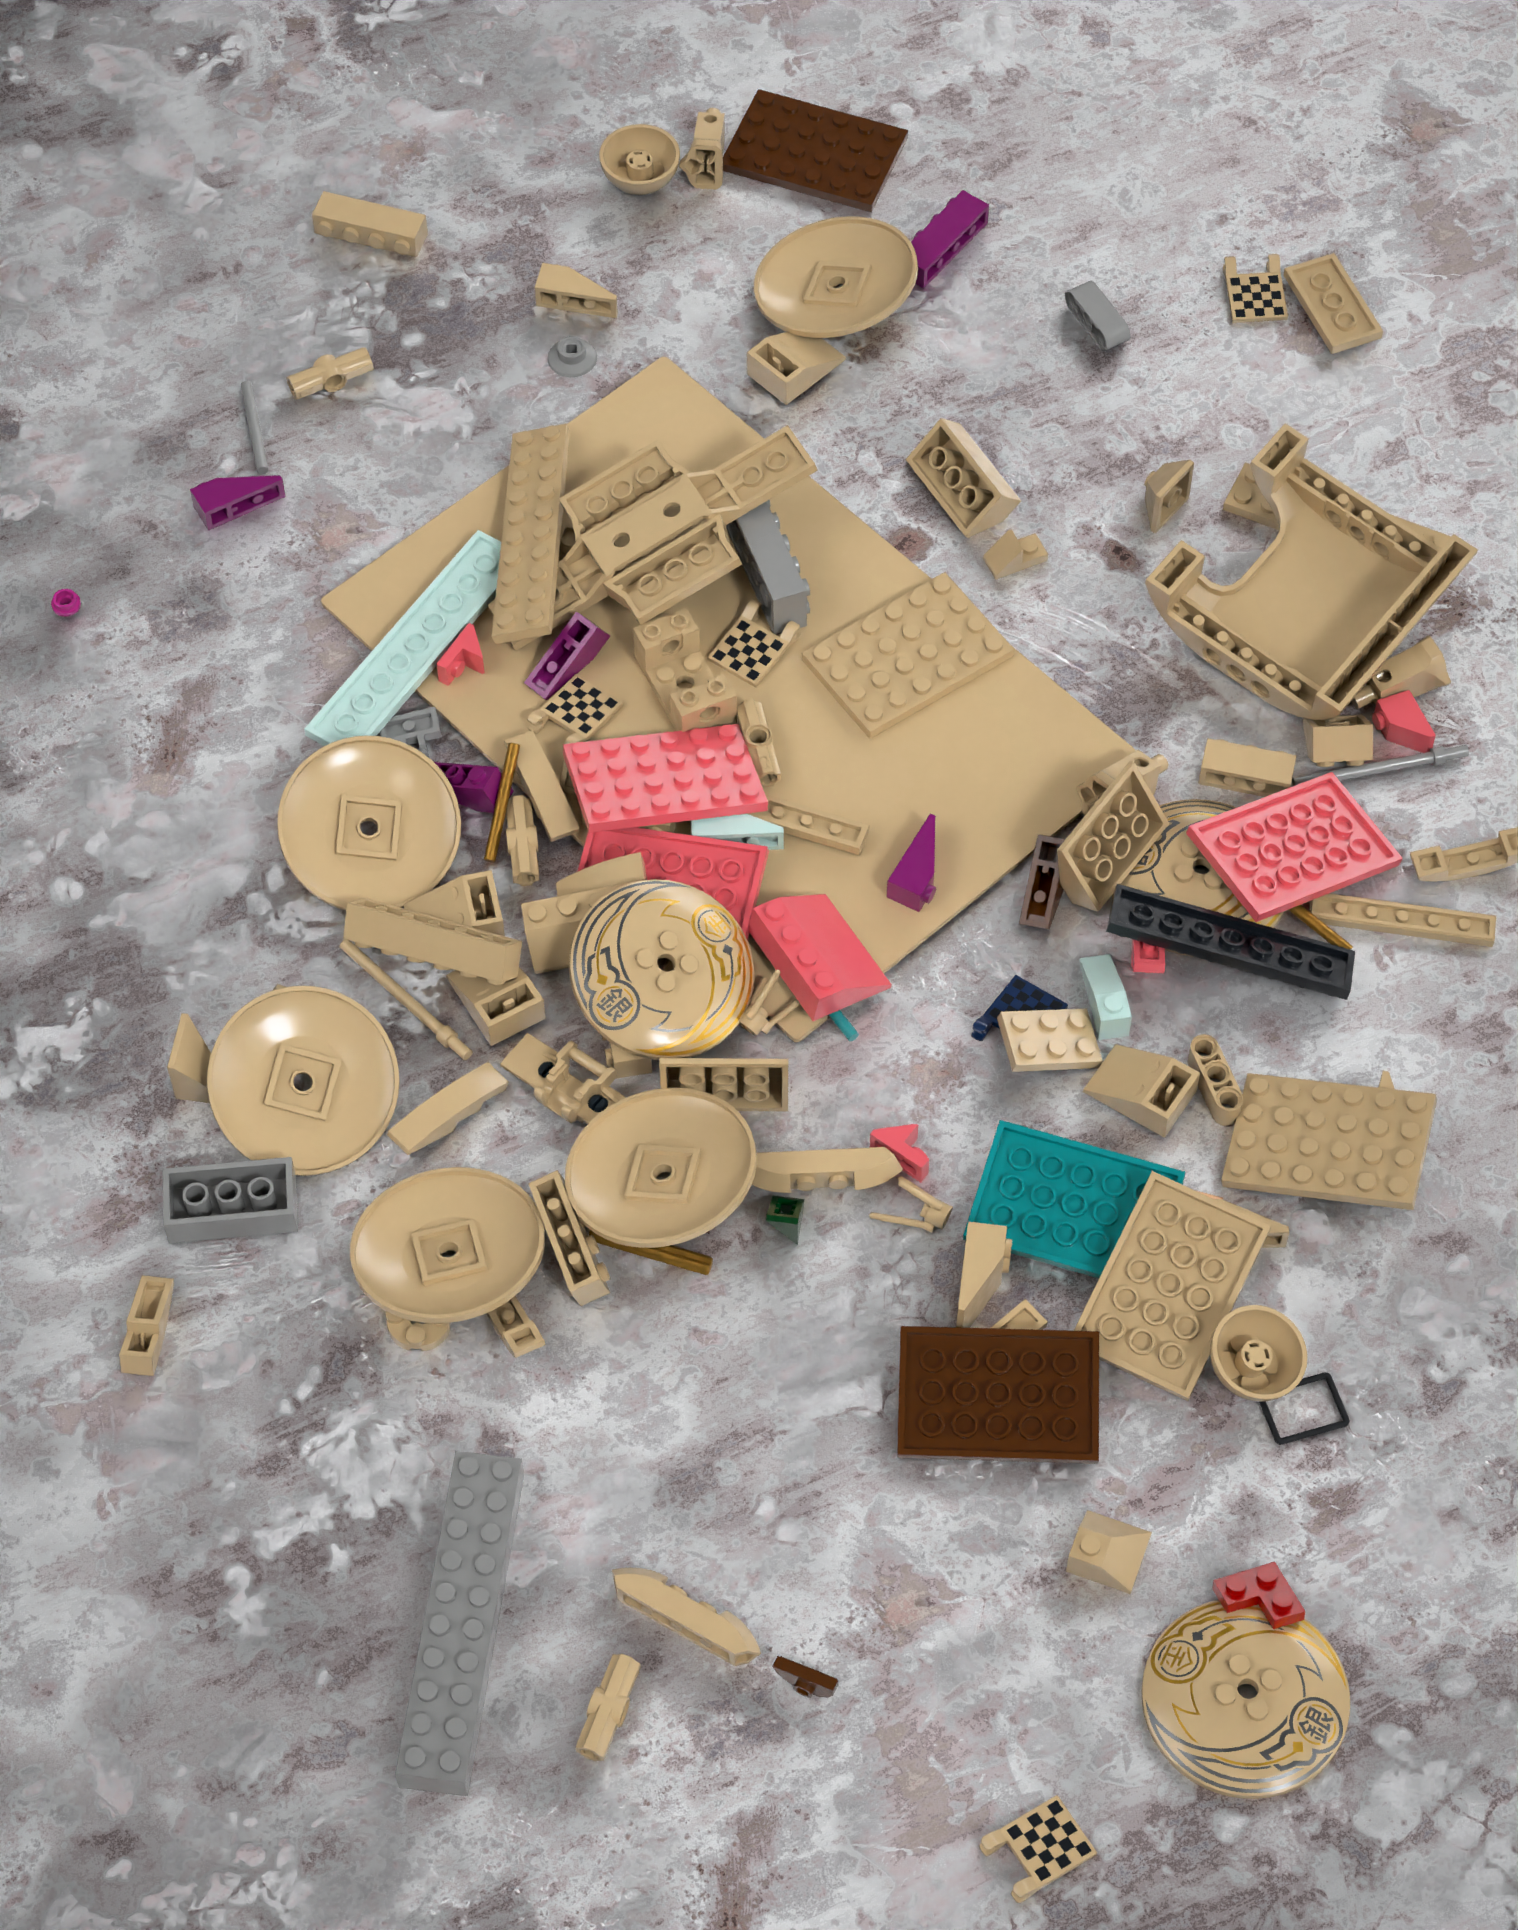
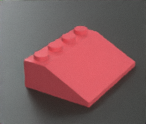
[749,894,892,1021]

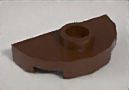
[772,1656,839,1698]

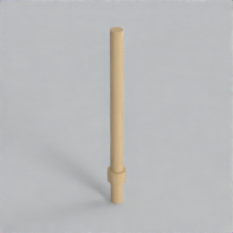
[339,939,473,1060]

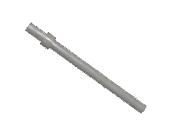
[1292,745,1469,786]

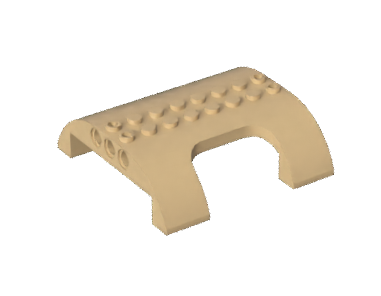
[1145,423,1478,720]

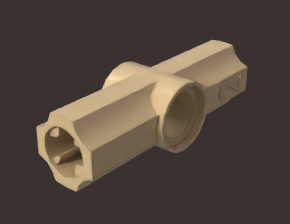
[286,347,374,399]
[737,699,781,788]
[506,795,539,886]
[576,1654,641,1761]

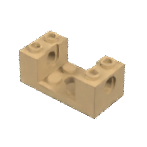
[633,608,737,732]

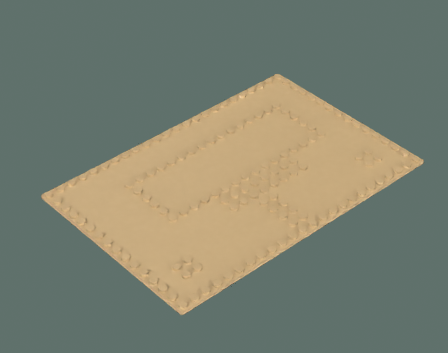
[321,357,1137,1042]

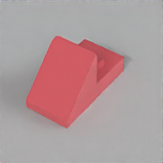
[436,623,485,686]
[1131,939,1165,973]
[870,1124,929,1183]

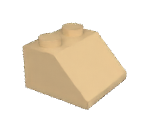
[1303,714,1373,767]

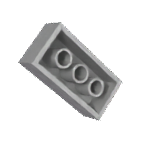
[162,1157,298,1244]

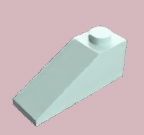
[691,814,784,850]
[1079,954,1132,1040]

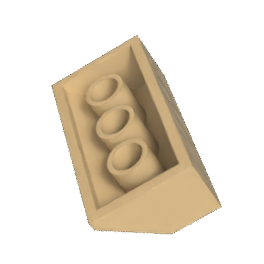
[905,418,1021,538]
[521,880,642,974]

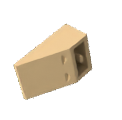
[747,332,846,405]
[403,870,505,936]
[446,967,546,1046]
[1083,1044,1200,1138]

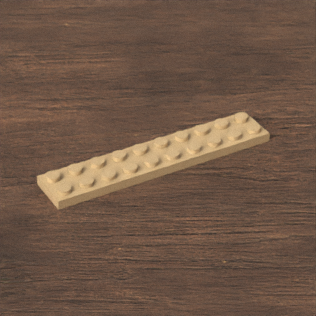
[492,423,570,644]

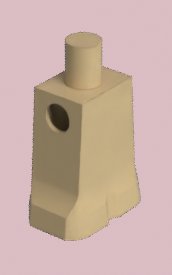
[679,108,725,190]
[1351,636,1451,709]
[1076,750,1168,816]

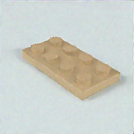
[1283,253,1383,354]

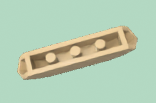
[752,1147,903,1193]
[612,1567,761,1666]

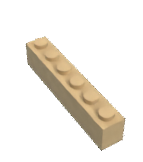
[343,898,522,985]

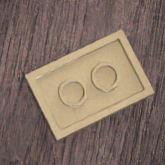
[997,1008,1103,1072]

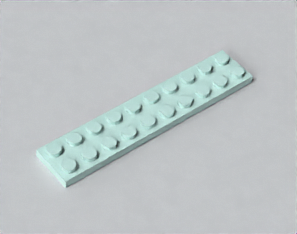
[304,530,501,746]

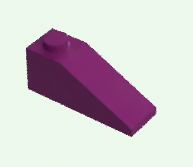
[190,475,286,531]
[524,611,610,700]
[887,813,936,912]

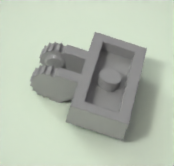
[380,707,442,757]

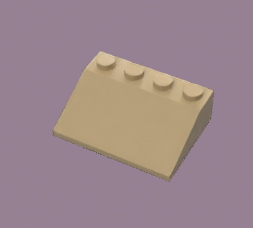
[1057,761,1169,912]
[659,1058,788,1111]

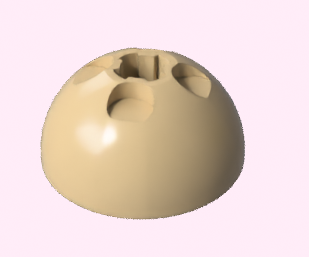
[599,124,680,195]
[1210,1305,1307,1402]

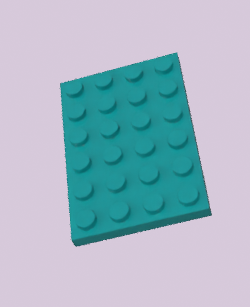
[963,1120,1186,1278]

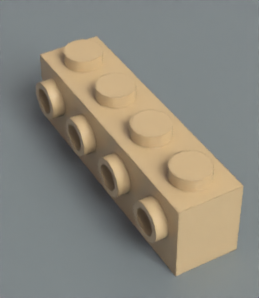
[528,1170,611,1306]

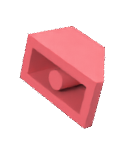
[1372,690,1436,753]

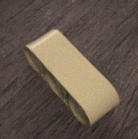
[1187,1034,1243,1126]

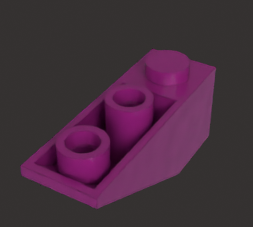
[434,762,514,813]

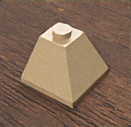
[1144,460,1194,534]
[167,1013,211,1103]
[1066,1510,1152,1594]

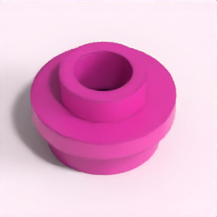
[51,589,81,617]

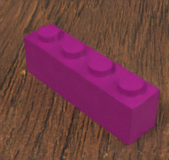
[911,190,989,289]

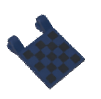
[971,975,1068,1041]

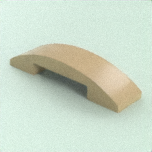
[1410,827,1518,882]
[486,1296,546,1358]

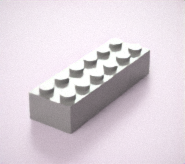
[726,499,810,635]

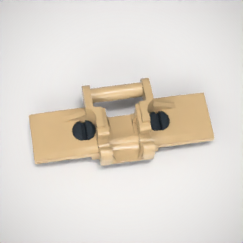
[500,1033,626,1124]

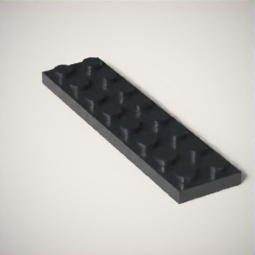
[1106,884,1355,1000]

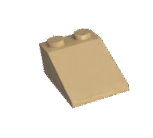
[956,1222,1012,1328]

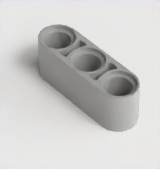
[1065,281,1131,351]

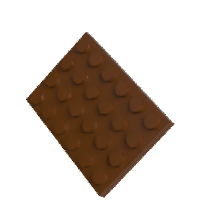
[723,89,908,213]
[897,1326,1099,1464]

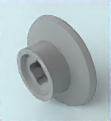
[547,336,597,377]

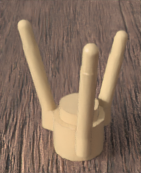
[739,969,801,1036]
[869,1176,953,1233]

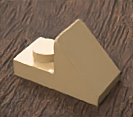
[983,529,1048,580]

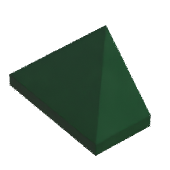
[766,1195,805,1245]

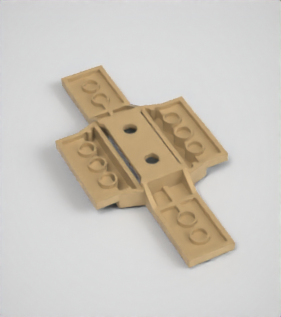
[487,425,818,651]

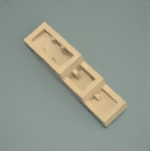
[504,731,580,842]
[387,1062,509,1155]

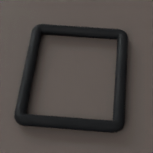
[1259,1372,1350,1445]

